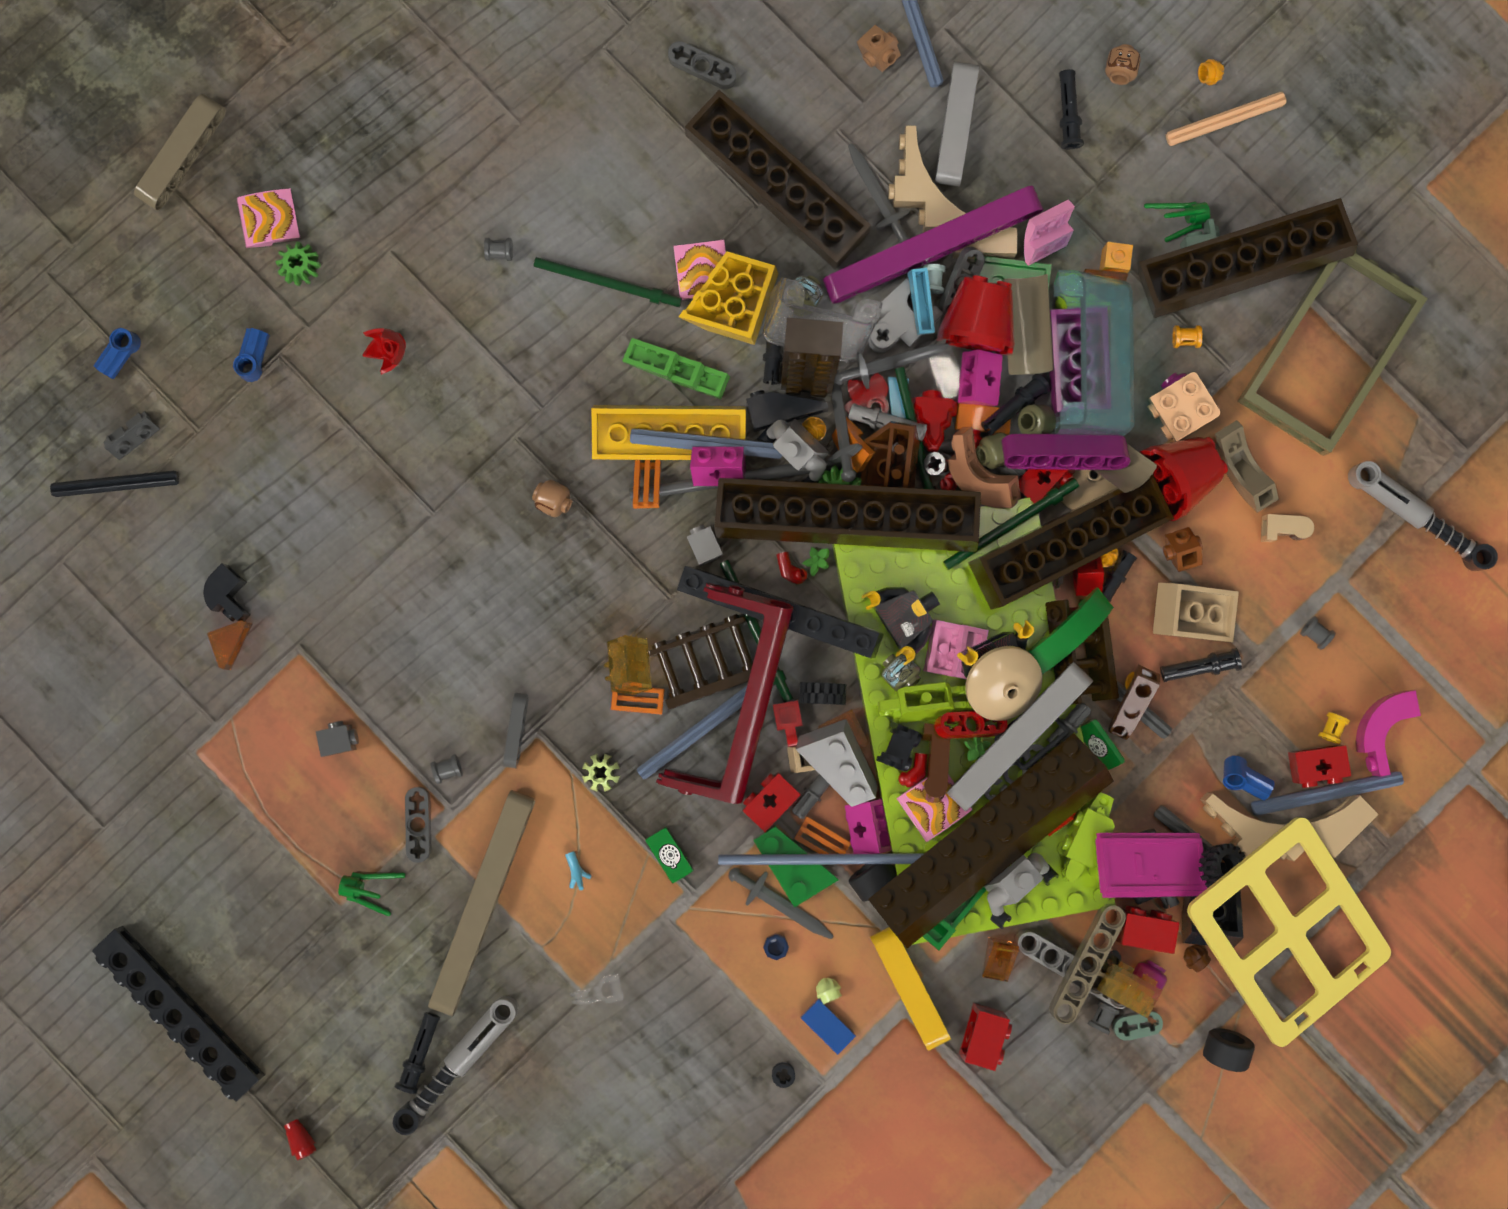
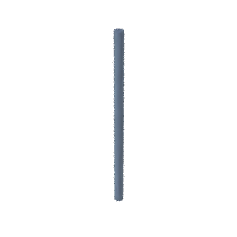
[718,853,925,865]

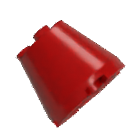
[936,275,1015,355]
[1140,437,1228,521]

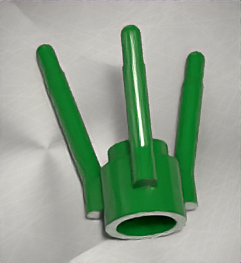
[1144,201,1210,242]
[338,872,406,916]

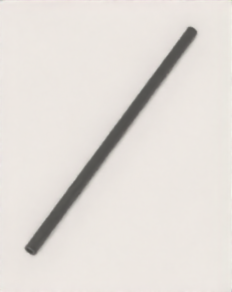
[629,439,953,501]

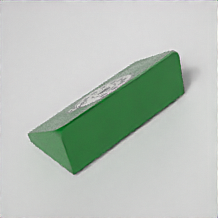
[1081,719,1125,770]
[645,826,694,884]

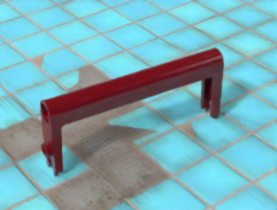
[656,583,793,804]

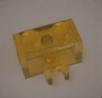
[604,635,652,695]
[1097,961,1163,1019]

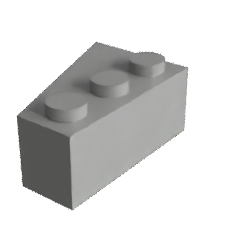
[796,719,878,807]

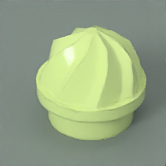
[816,978,842,1005]

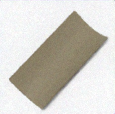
[1003,274,1053,375]
[1071,415,1157,493]

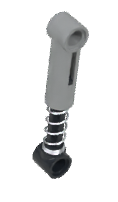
[1348,461,1498,571]
[392,996,519,1135]

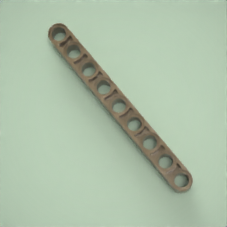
[428,790,536,1017]

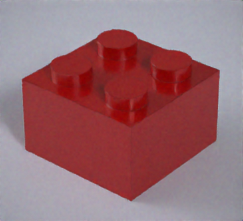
[1115,905,1180,954]
[959,1003,1012,1071]

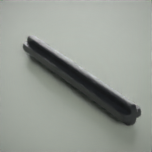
[50,470,179,497]

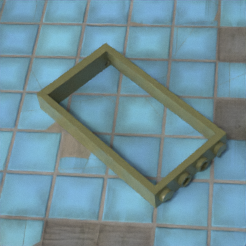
[1237,251,1428,456]

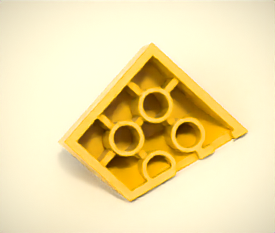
[678,251,779,345]

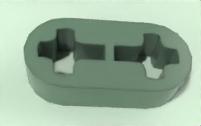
[1112,1010,1163,1040]

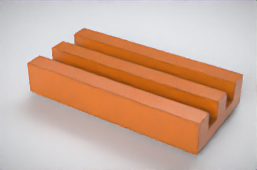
[633,460,661,509]
[611,684,665,714]
[794,816,851,865]

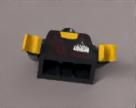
[861,587,940,665]
[957,620,1034,694]

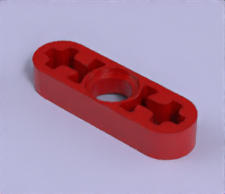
[934,711,1008,739]

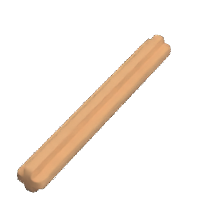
[1166,92,1287,146]

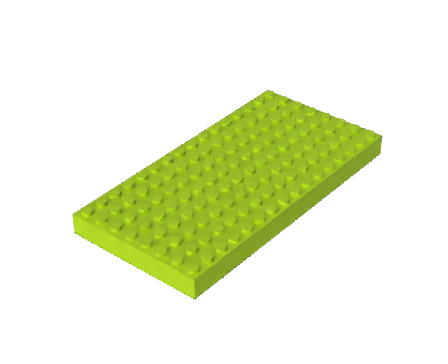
[832,498,1116,945]

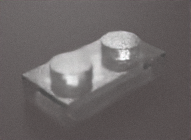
[927,345,961,399]

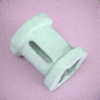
[923,264,946,294]

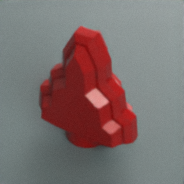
[912,390,958,452]

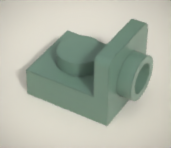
[1180,218,1220,248]

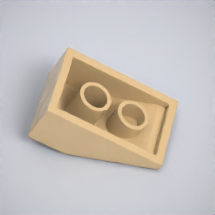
[1153,583,1239,642]

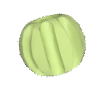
[582,754,620,792]

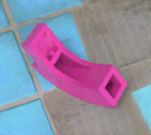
[1356,690,1421,777]

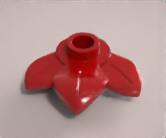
[844,373,889,414]

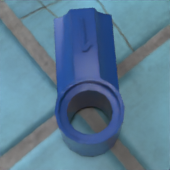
[94,328,141,379]
[233,328,270,382]
[1223,756,1275,801]

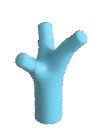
[565,851,591,890]

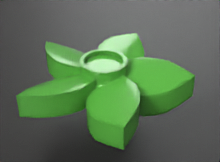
[802,547,829,576]
[964,737,991,761]

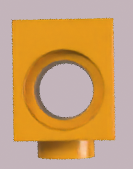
[1099,242,1133,277]

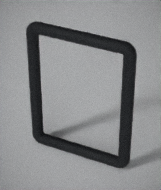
[994,712,1070,770]

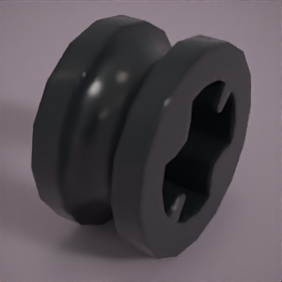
[772,1062,795,1088]

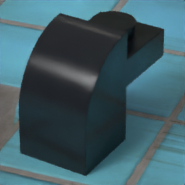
[203,563,251,622]

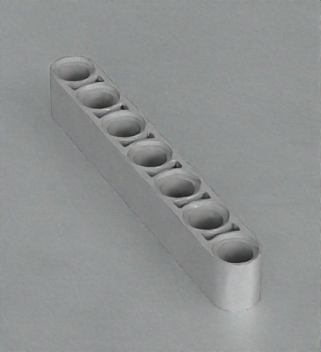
[946,662,1093,811]

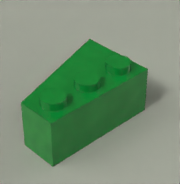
[753,825,839,908]

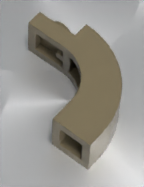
[1215,420,1279,513]

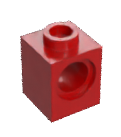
[1072,556,1104,596]

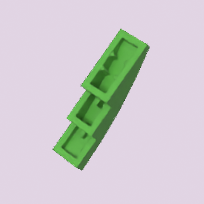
[622,338,730,400]

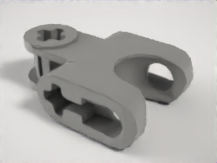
[868,278,943,353]

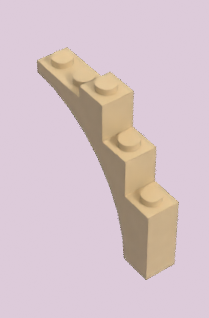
[888,126,1017,259]
[1200,793,1379,861]

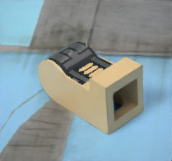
[1261,514,1314,542]

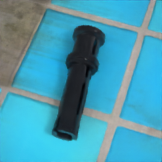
[1059,69,1084,150]
[981,374,1050,435]
[1160,648,1242,682]
[394,1012,441,1094]

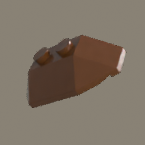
[860,421,920,488]

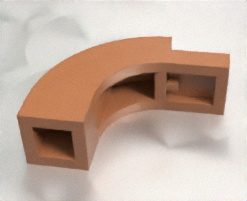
[947,427,1021,508]

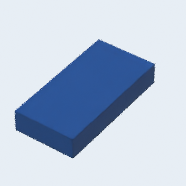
[800,999,856,1055]

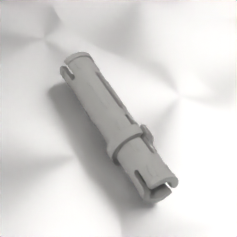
[849,403,927,441]

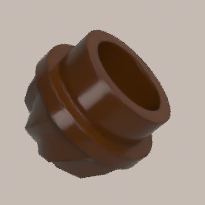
[1183,945,1211,973]

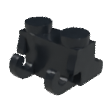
[876,721,922,772]

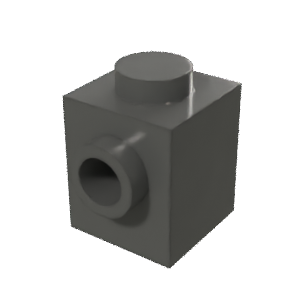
[316,721,359,757]

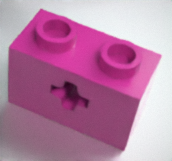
[958,350,1003,406]
[690,447,746,486]
[845,798,892,854]

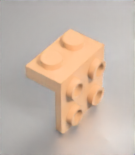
[1147,372,1220,442]

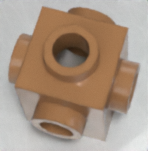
[857,25,901,72]

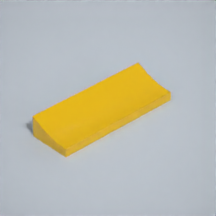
[591,405,746,460]

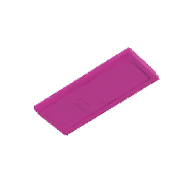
[1095,833,1207,898]

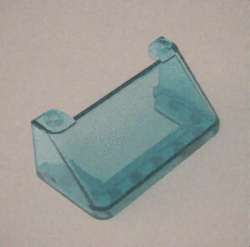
[1053,270,1135,436]

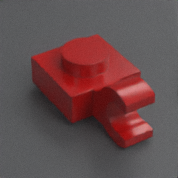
[773,700,803,747]

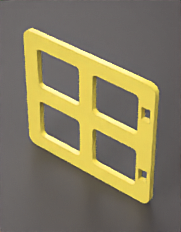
[1187,817,1391,1047]

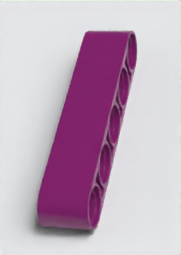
[1001,434,1130,470]

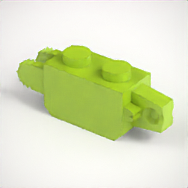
[878,682,972,723]
[1061,792,1115,882]

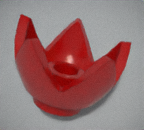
[363,328,406,375]

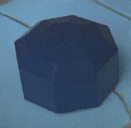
[763,933,789,960]

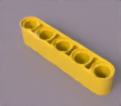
[870,927,951,1051]

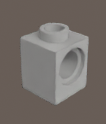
[687,525,723,566]

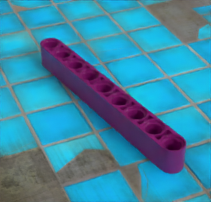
[822,186,1044,304]

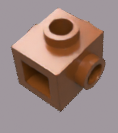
[1163,527,1203,572]

